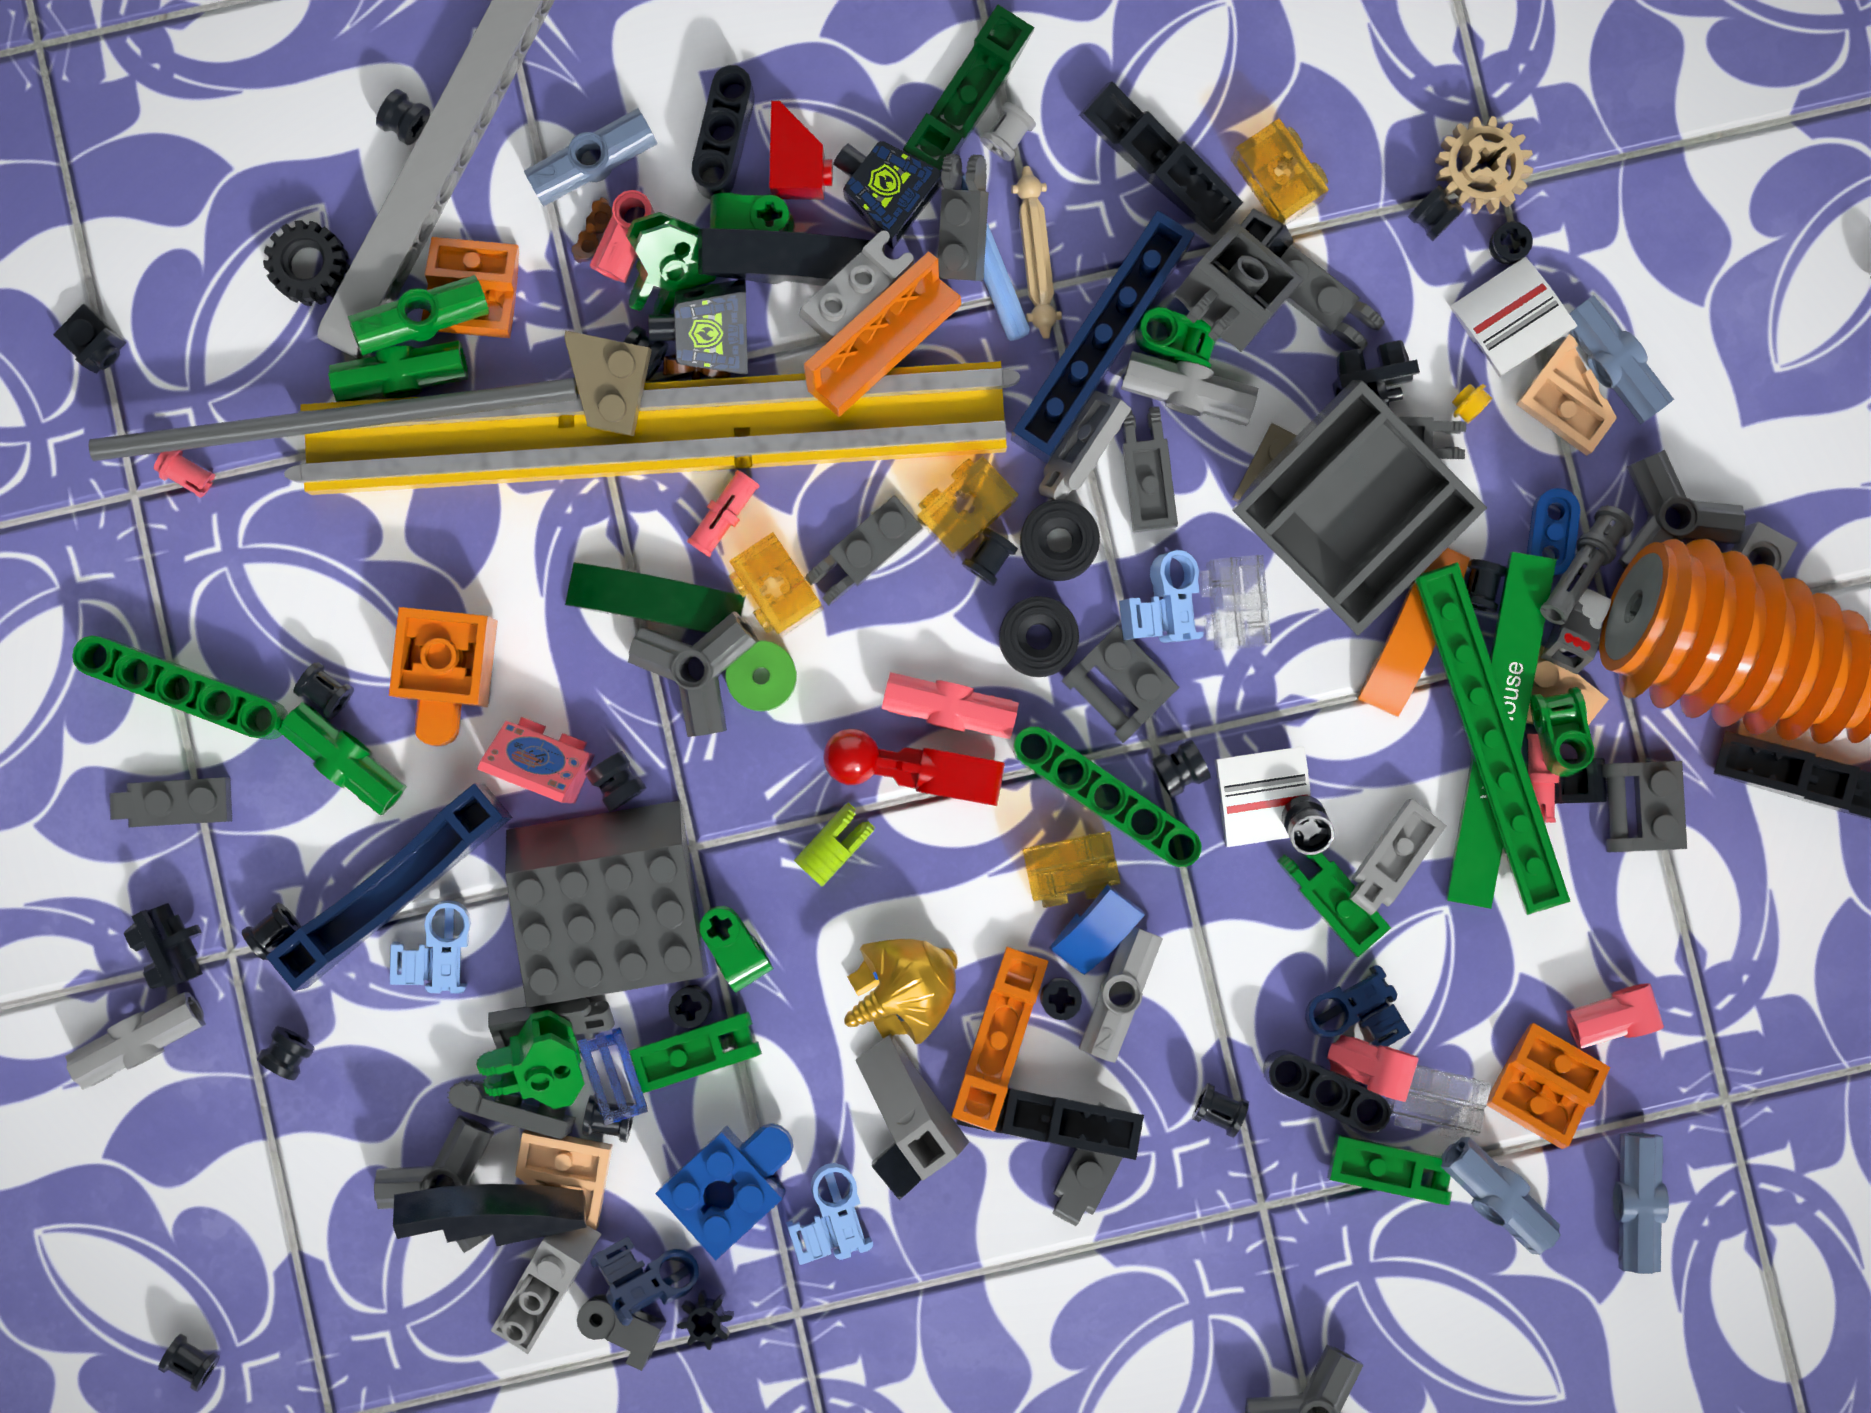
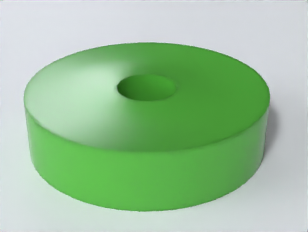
[726,641,797,712]

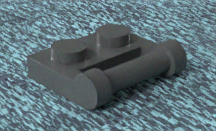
[1061,625,1180,743]
[1602,761,1687,852]

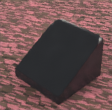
[1240,208,1294,258]
[1555,758,1607,804]
[871,1142,922,1200]

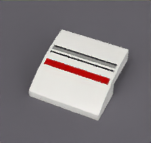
[1450,257,1577,377]
[1215,746,1311,847]

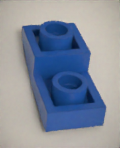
[1049,884,1145,975]

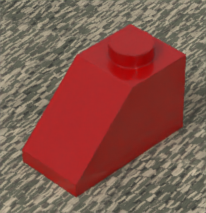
[769,101,833,200]

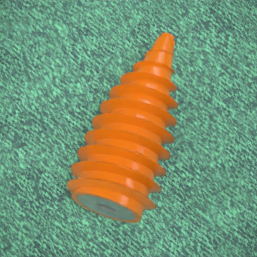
[1599,539,1871,744]

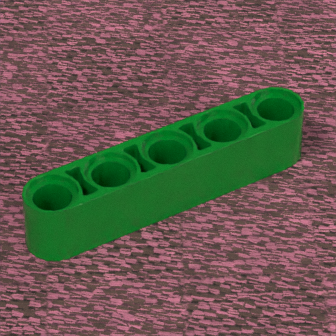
[72,635,288,740]
[1013,727,1202,867]

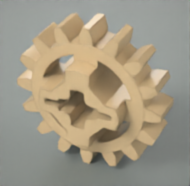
[1435,116,1533,214]

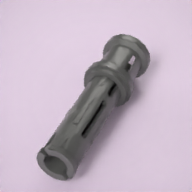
[1540,505,1634,625]

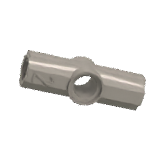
[1121,351,1259,426]
[1079,927,1163,1063]
[65,991,206,1090]

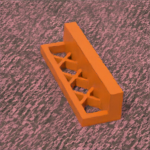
[804,251,961,417]

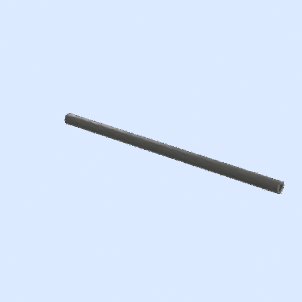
[88,378,578,461]

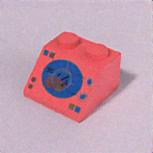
[477,717,595,804]

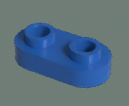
[1527,488,1581,577]

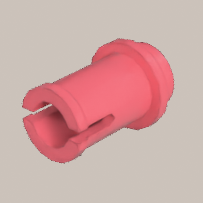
[154,450,215,498]

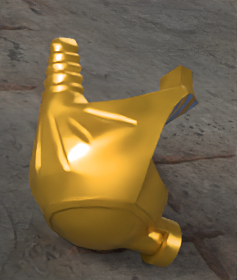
[844,939,958,1044]

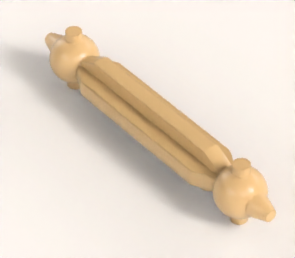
[1011,166,1062,339]

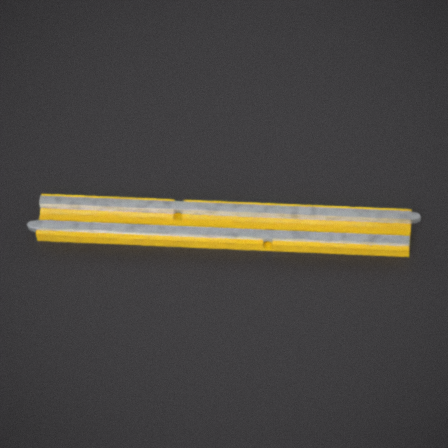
[284,361,1020,495]

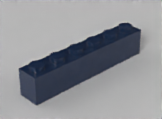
[1011,210,1195,464]

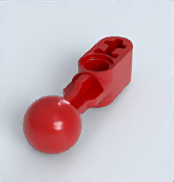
[823,729,1005,806]

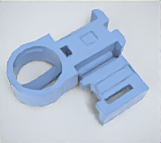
[1119,550,1204,643]
[390,900,471,994]
[786,1163,873,1265]

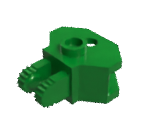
[626,212,716,314]
[476,1010,585,1109]

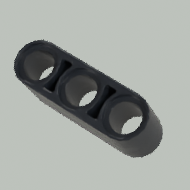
[691,65,755,200]
[1263,1050,1391,1133]

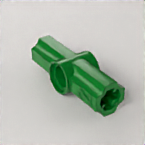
[348,275,489,355]
[328,340,468,402]
[278,702,407,815]

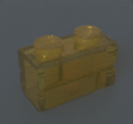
[1021,831,1121,908]

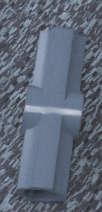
[524,108,658,207]
[1569,295,1675,424]
[1613,1132,1669,1274]
[1441,1137,1561,1255]

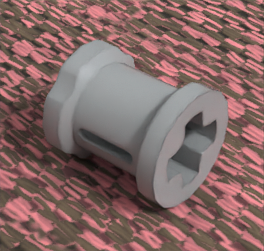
[980,102,1036,161]

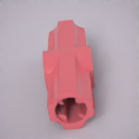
[881,672,1019,740]

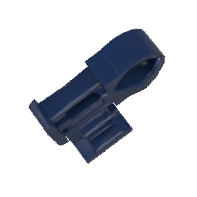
[1305,965,1411,1047]
[590,1236,699,1326]

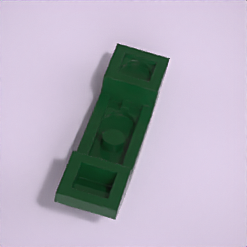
[903,4,1035,171]
[565,562,746,634]

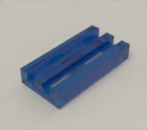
[578,1027,648,1126]

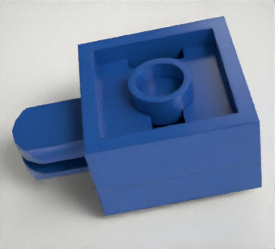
[655,1123,794,1261]

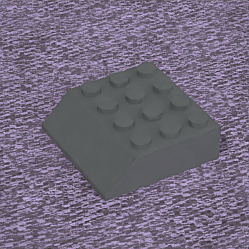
[1232,380,1487,636]
[505,800,709,1007]

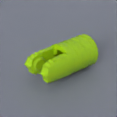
[794,802,875,887]

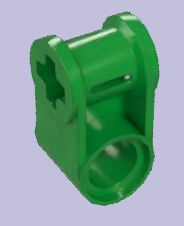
[710,193,795,232]
[1135,307,1221,369]
[1530,687,1594,777]
[700,906,774,993]

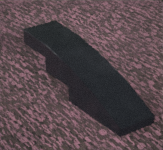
[1079,81,1243,235]
[698,228,871,286]
[1714,731,1871,820]
[956,1088,1144,1160]
[393,1184,587,1246]

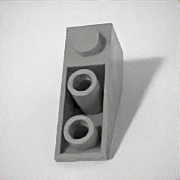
[855,1034,969,1181]
[491,1225,601,1354]

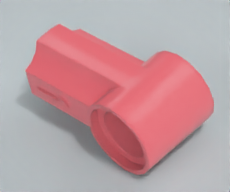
[590,190,655,283]
[1566,983,1664,1049]
[1327,1034,1419,1102]

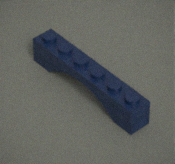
[266,783,513,991]

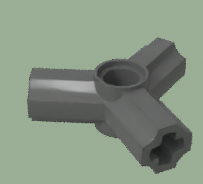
[1617,450,1746,570]
[628,612,759,737]
[374,1115,494,1253]
[1245,1345,1363,1413]

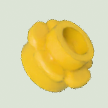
[1452,383,1493,424]

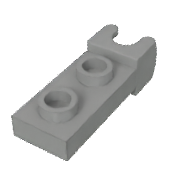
[799,231,914,342]

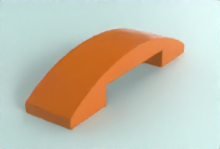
[1357,548,1470,717]
[951,947,1049,1132]

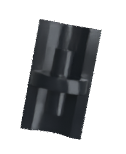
[1332,340,1420,408]
[124,903,203,989]

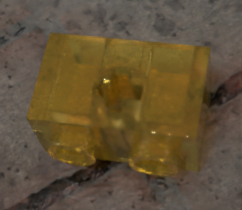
[1230,118,1329,226]
[917,456,1019,559]
[728,532,824,638]

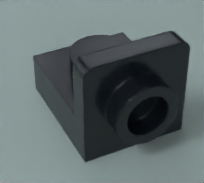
[53,304,127,374]

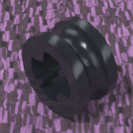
[1489,221,1533,265]

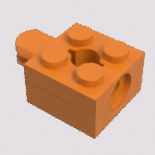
[389,607,498,746]

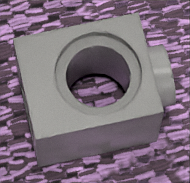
[1731,521,1798,575]

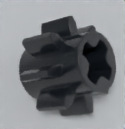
[677,1290,734,1350]

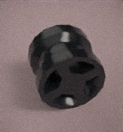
[376,89,430,145]
[1408,185,1465,241]
[623,325,669,381]
[257,1026,315,1080]

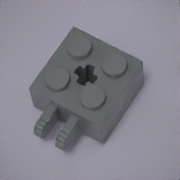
[1174,223,1304,352]

